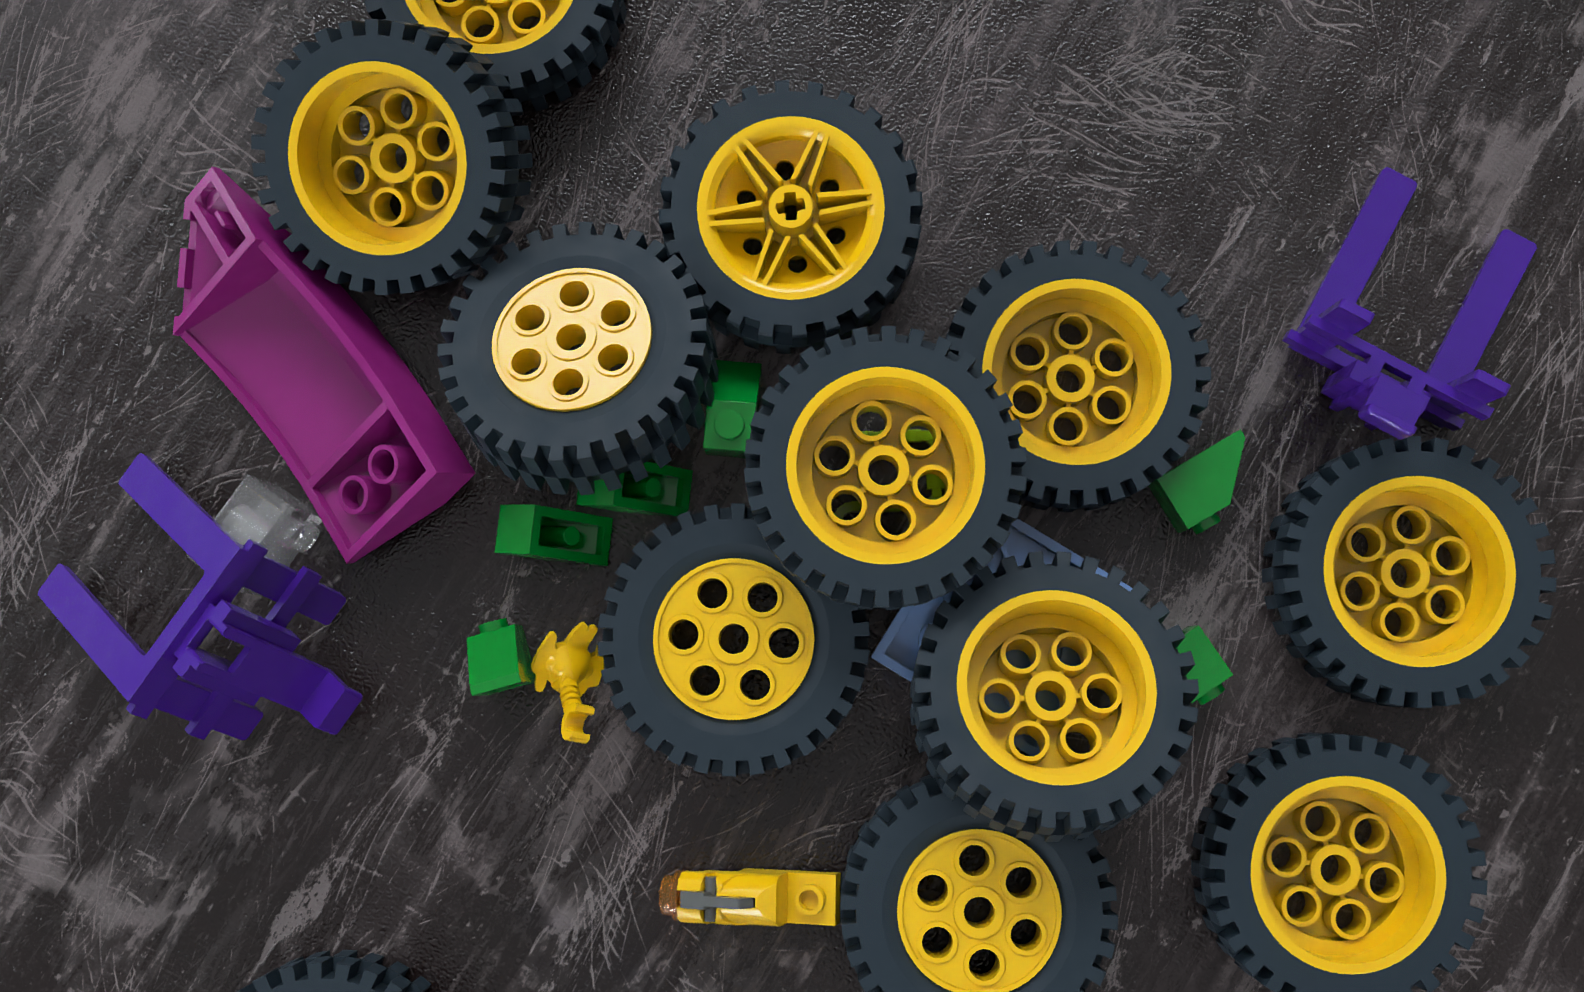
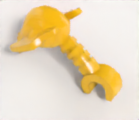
[531,622,605,744]

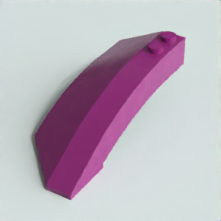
[173,167,476,563]

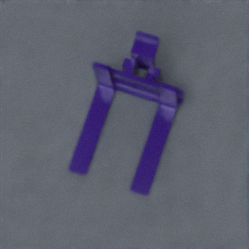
[1282,167,1537,440]
[38,453,363,740]

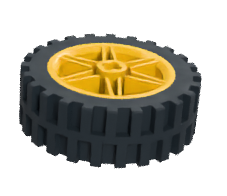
[659,80,923,354]

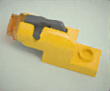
[659,868,841,927]

